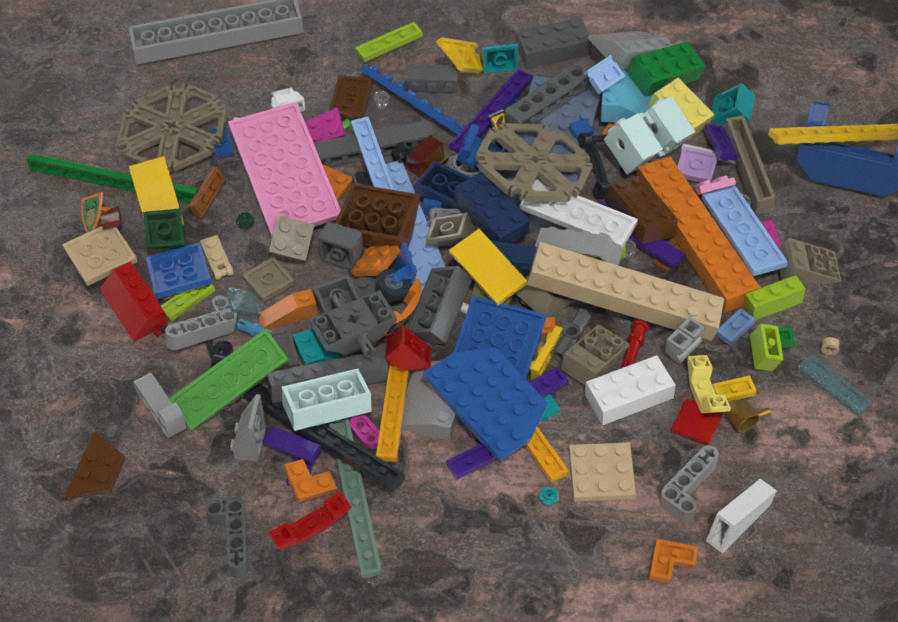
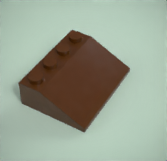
[335,183,420,249]

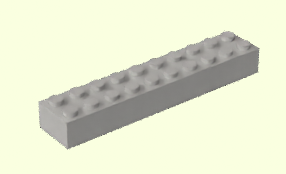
[129,0,304,65]

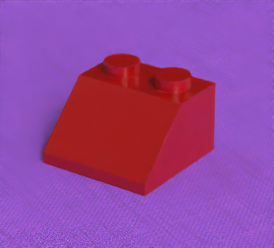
[386,324,431,370]

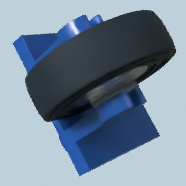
[375,243,417,301]

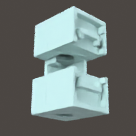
[604,96,695,175]

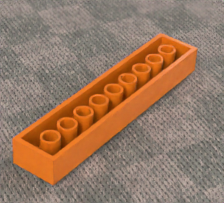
[637,156,761,313]

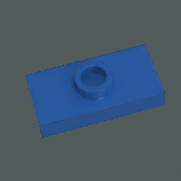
[210,126,234,159]

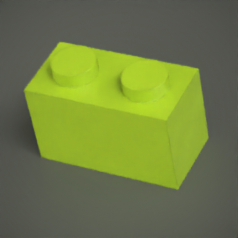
[750,324,783,371]

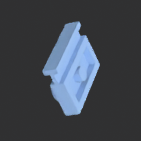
[584,55,625,94]

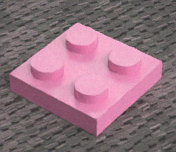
[693,176,736,196]

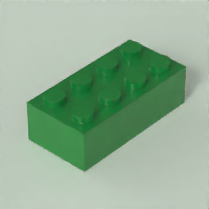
[626,41,706,97]

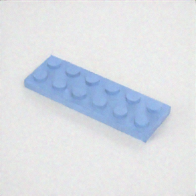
[701,186,788,276]

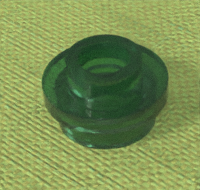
[236,212,255,230]

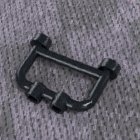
[578,132,635,197]

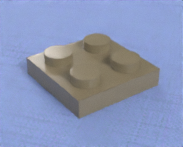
[242,257,295,303]

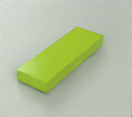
[161,284,216,322]

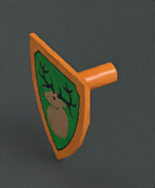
[81,192,111,233]

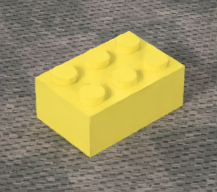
[648,78,714,141]

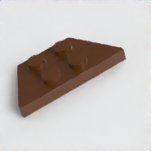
[64,432,125,501]

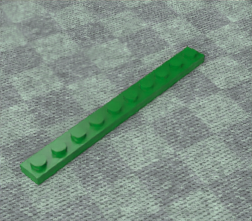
[26,153,198,204]

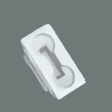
[271,87,305,112]

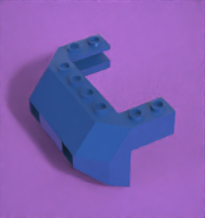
[797,100,898,197]

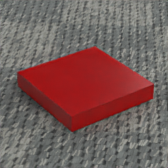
[671,398,724,446]

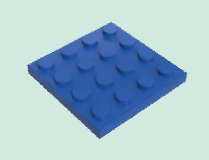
[453,296,547,380]

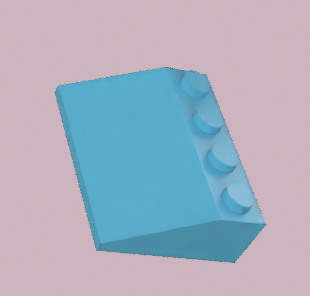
[601,69,654,123]

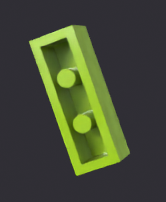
[743,275,806,321]

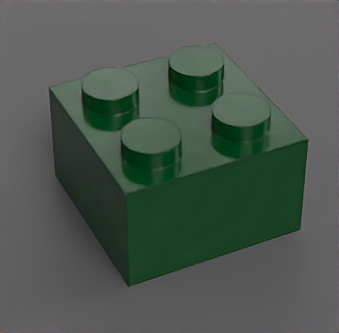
[143,208,185,254]

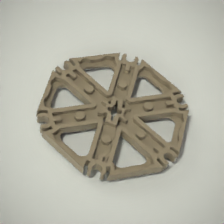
[117,84,228,172]
[475,123,593,202]

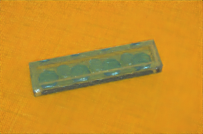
[798,354,873,417]

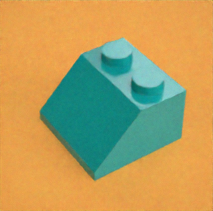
[481,44,518,74]
[710,83,755,126]
[293,329,341,366]

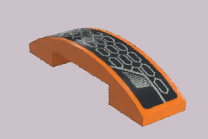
[384,279,421,336]

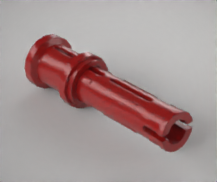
[620,320,649,369]

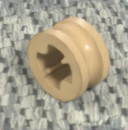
[821,337,840,356]

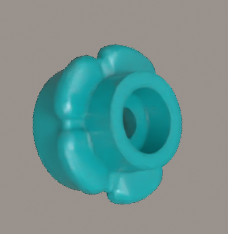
[539,487,559,506]

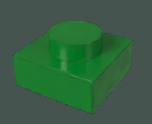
[778,327,795,348]

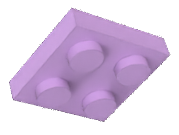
[677,146,718,182]

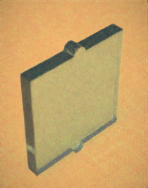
[225,287,261,317]

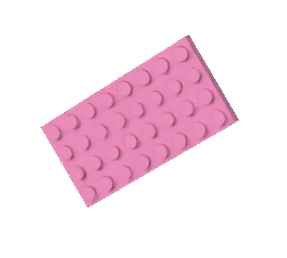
[228,102,341,237]

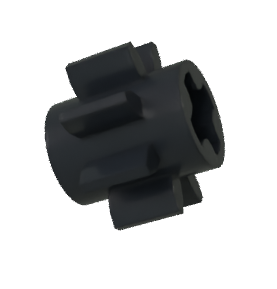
[392,142,414,165]

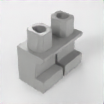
[665,317,705,364]

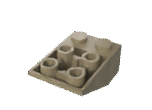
[779,238,841,285]
[560,324,630,386]

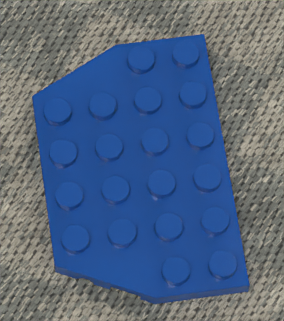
[422,347,548,462]

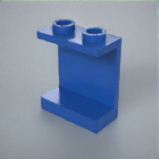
[456,124,510,174]

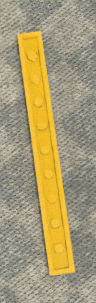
[768,124,898,145]

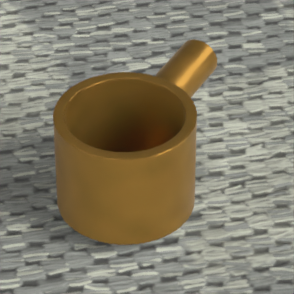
[727,400,771,433]

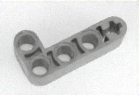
[165,295,237,350]
[133,372,186,438]
[660,445,719,523]

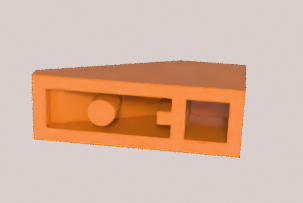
[258,289,318,329]

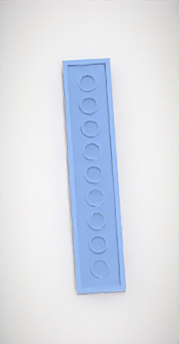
[367,161,446,293]

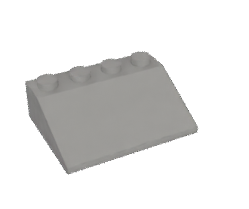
[587,31,672,69]
[401,361,459,441]

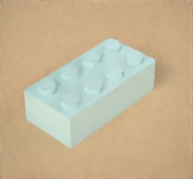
[282,369,371,431]

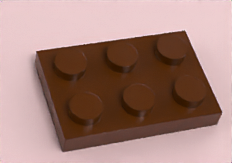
[329,75,373,120]

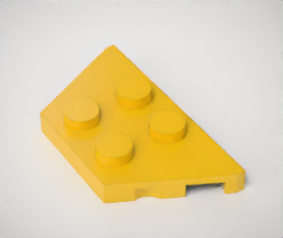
[436,37,483,74]

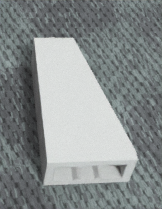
[706,479,777,553]

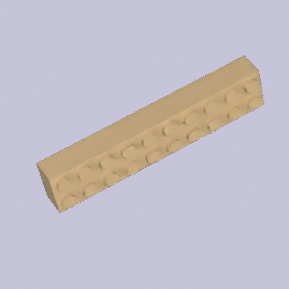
[527,242,724,341]

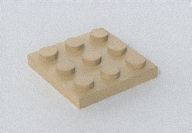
[62,226,138,286]
[569,442,636,502]

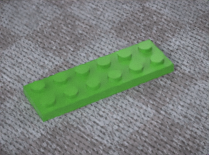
[169,329,290,431]

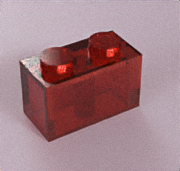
[406,135,444,178]

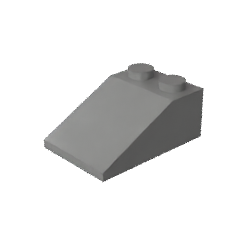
[230,394,266,462]

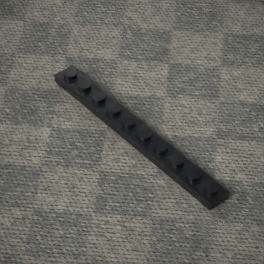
[243,383,405,491]

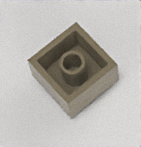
[268,215,315,263]

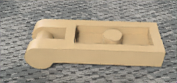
[200,235,234,280]

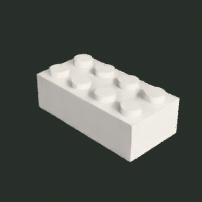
[585,355,675,425]

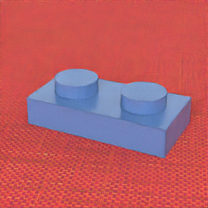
[715,308,756,346]

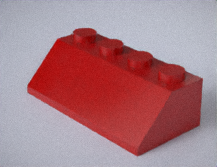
[100,261,168,342]

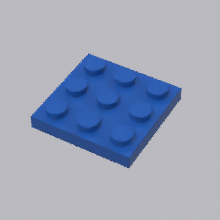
[146,242,212,299]

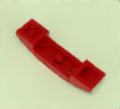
[268,491,351,550]

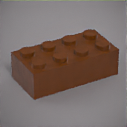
[606,175,678,245]

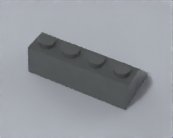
[407,266,472,344]

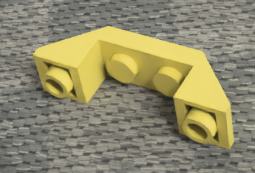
[688,355,731,414]

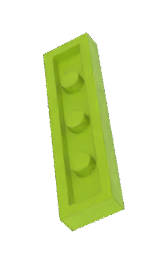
[355,22,423,62]

